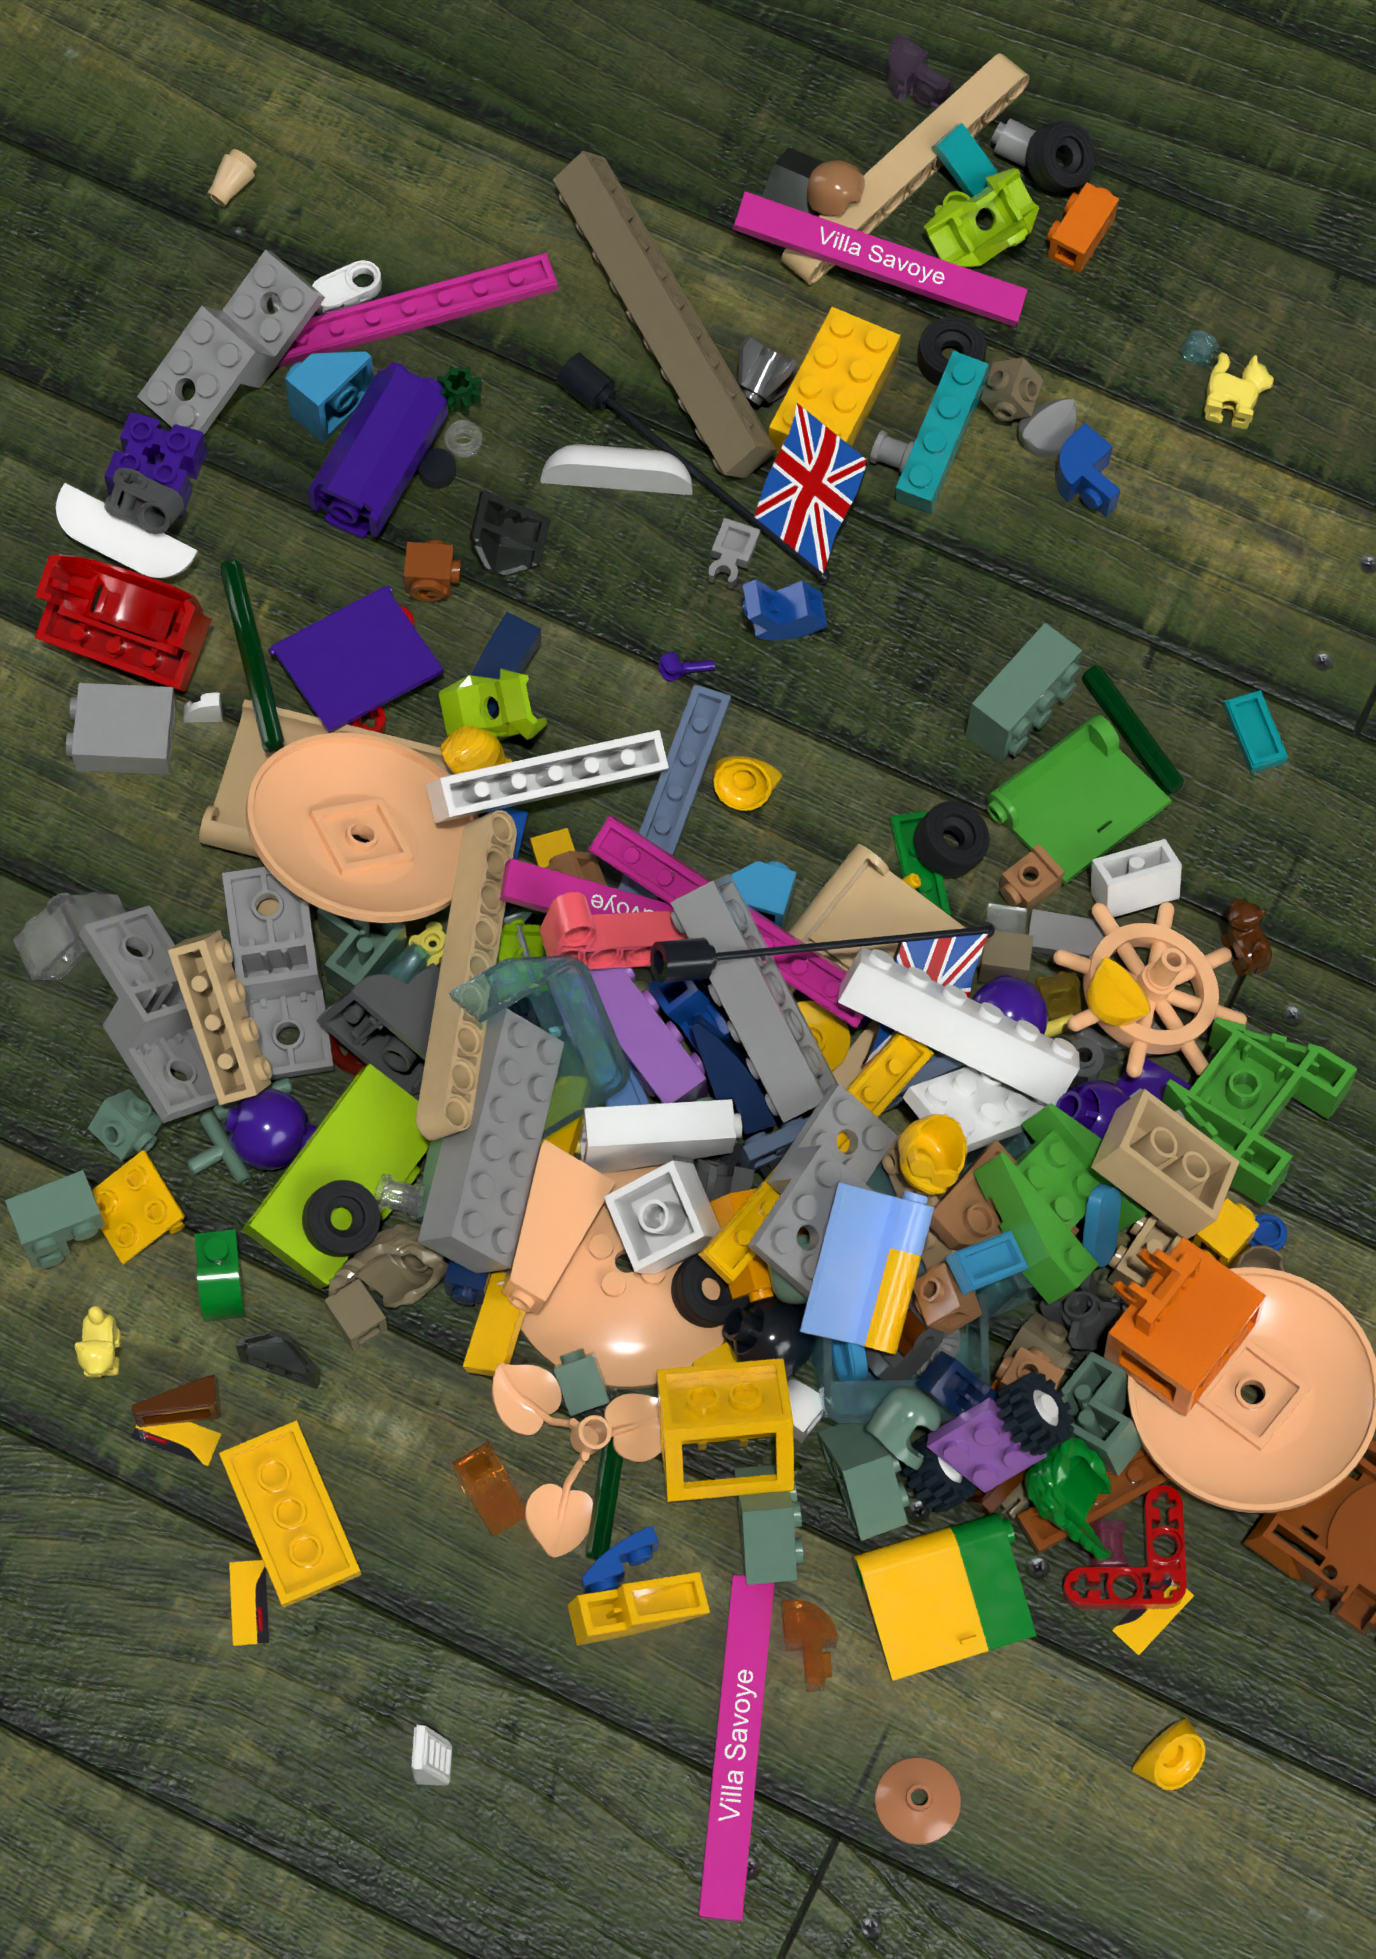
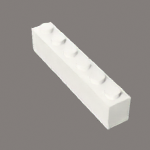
[426,730,669,823]
[838,946,1080,1106]

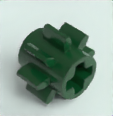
[437,366,482,414]

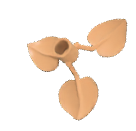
[492,1364,661,1558]

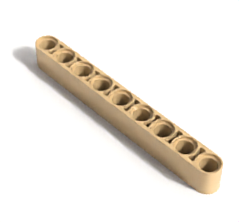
[781,53,1030,285]
[416,810,517,1141]

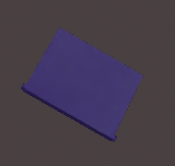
[268,586,444,733]

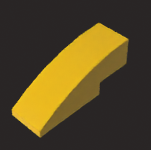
[567,1572,710,1646]

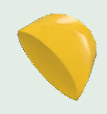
[713,756,782,811]
[1087,957,1151,1027]
[1132,1719,1206,1790]

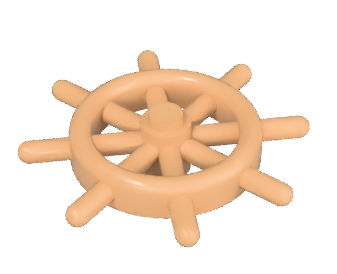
[1053,902,1247,1078]

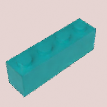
[896,351,989,514]

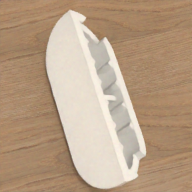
[540,444,692,495]
[56,483,198,579]

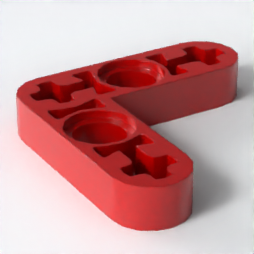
[1062,1485,1187,1609]

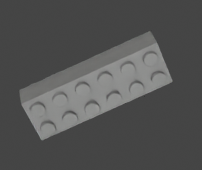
[670,873,838,1123]
[417,1008,564,1274]

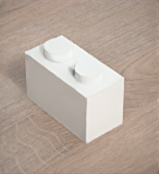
[1091,839,1182,918]

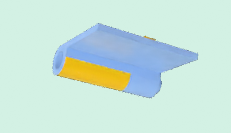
[800,1182,934,1354]

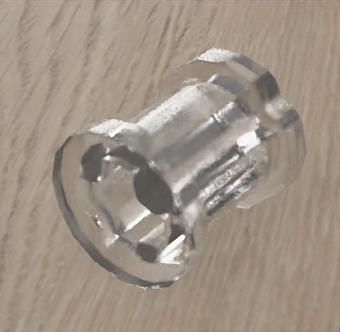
[374,1173,425,1219]

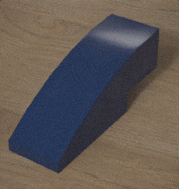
[471,612,541,719]
[691,1015,777,1135]
[916,1351,1000,1418]

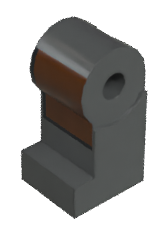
[864,1307,944,1388]

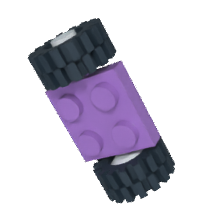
[902,1372,1074,1512]

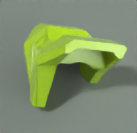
[923,168,1039,268]
[439,668,547,741]

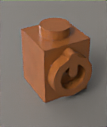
[404,540,461,602]

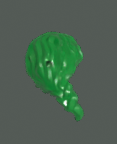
[1025,1436,1112,1560]

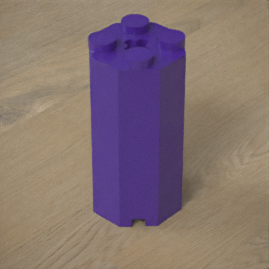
[307,362,448,538]

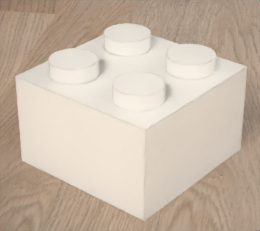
[604,1160,721,1274]

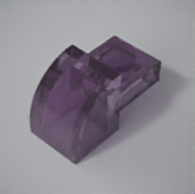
[886,34,951,109]

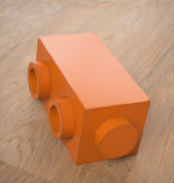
[1046,182,1119,273]

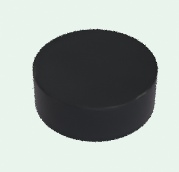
[418,448,456,488]

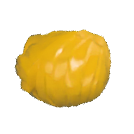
[440,726,512,774]
[898,1114,968,1195]

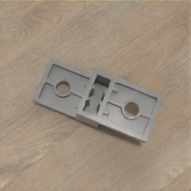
[137,250,325,436]
[222,866,335,1080]
[79,905,219,1123]
[748,1083,897,1298]

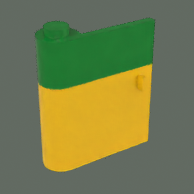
[853,1512,1037,1681]

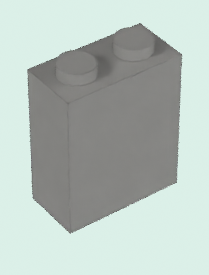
[66,683,177,775]

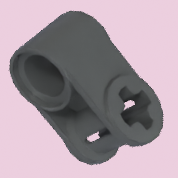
[104,468,184,535]

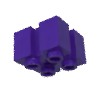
[104,412,207,519]

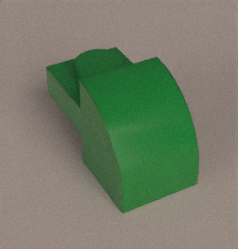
[194,1229,245,1322]

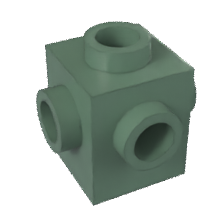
[87,1089,162,1160]

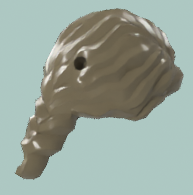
[327,1224,449,1308]

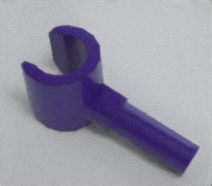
[658,652,715,682]

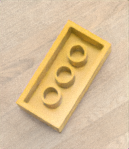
[768,307,901,454]

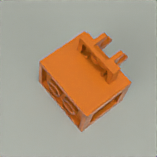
[1104,1237,1266,1417]

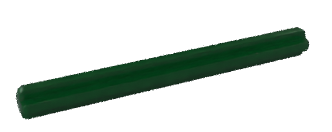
[220,559,284,753]

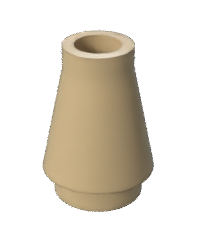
[207,149,257,207]

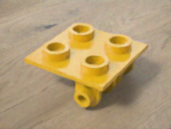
[92,1150,185,1265]

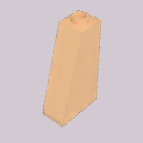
[501,1140,616,1314]

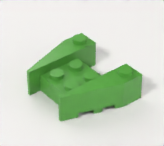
[1162,1017,1357,1207]
[973,1103,1149,1304]

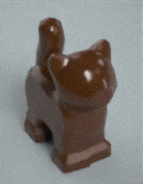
[1221,898,1272,977]

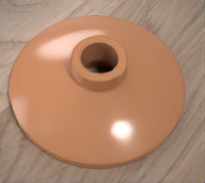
[875,1758,961,1845]

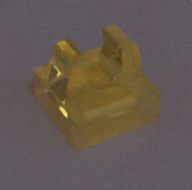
[1036,971,1081,1020]

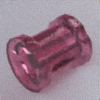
[1090,1521,1128,1567]

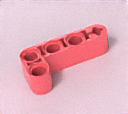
[540,892,689,971]

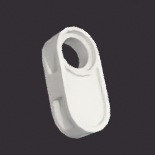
[312,260,382,314]

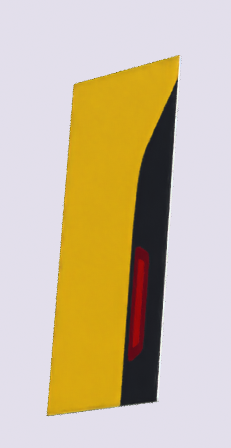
[131,1422,221,1466]
[229,1560,269,1646]
[1112,1578,1194,1656]

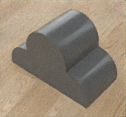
[316,968,440,1101]

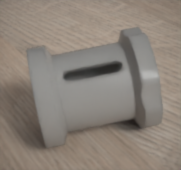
[870,430,915,474]

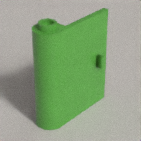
[986,714,1172,885]

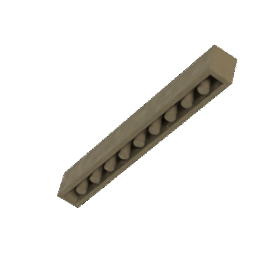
[553,151,777,479]

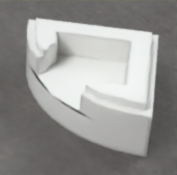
[183,692,223,723]

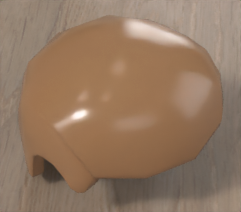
[808,160,865,215]

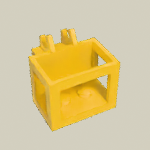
[657,1358,794,1502]

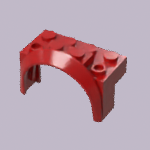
[35,554,212,692]

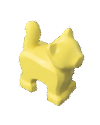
[1204,353,1274,429]
[74,1306,121,1378]

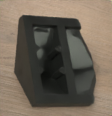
[762,147,825,216]
[469,490,550,576]
[236,1331,320,1389]

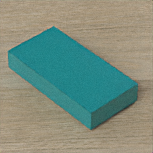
[932,123,998,198]
[1223,690,1289,774]

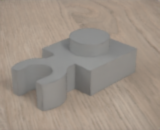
[708,518,760,589]

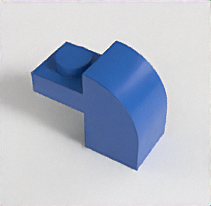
[1056,423,1121,517]
[743,579,828,641]
[648,980,734,1056]

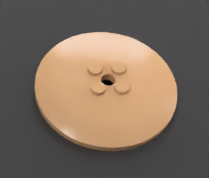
[245,733,479,923]
[520,1160,727,1389]
[1127,1267,1376,1513]

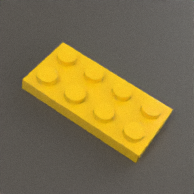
[219,1420,361,1608]

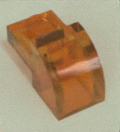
[451,1441,525,1537]
[781,1600,838,1692]

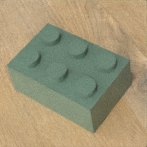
[965,623,1082,764]

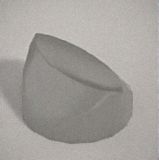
[1017,398,1076,458]

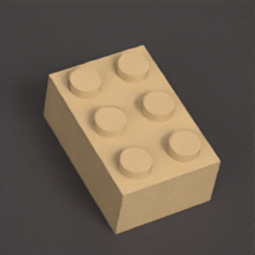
[1091,1089,1240,1239]

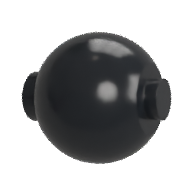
[723,1297,813,1378]

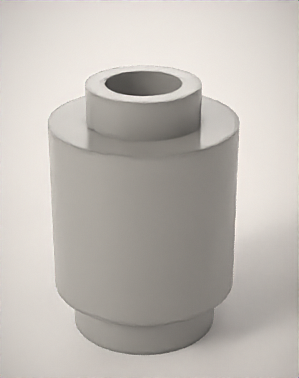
[991,118,1036,168]

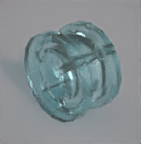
[1181,330,1219,366]

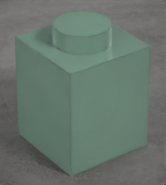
[553,1348,611,1416]

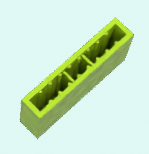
[242,1063,430,1289]

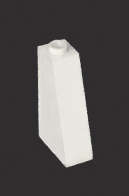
[579,1099,742,1174]

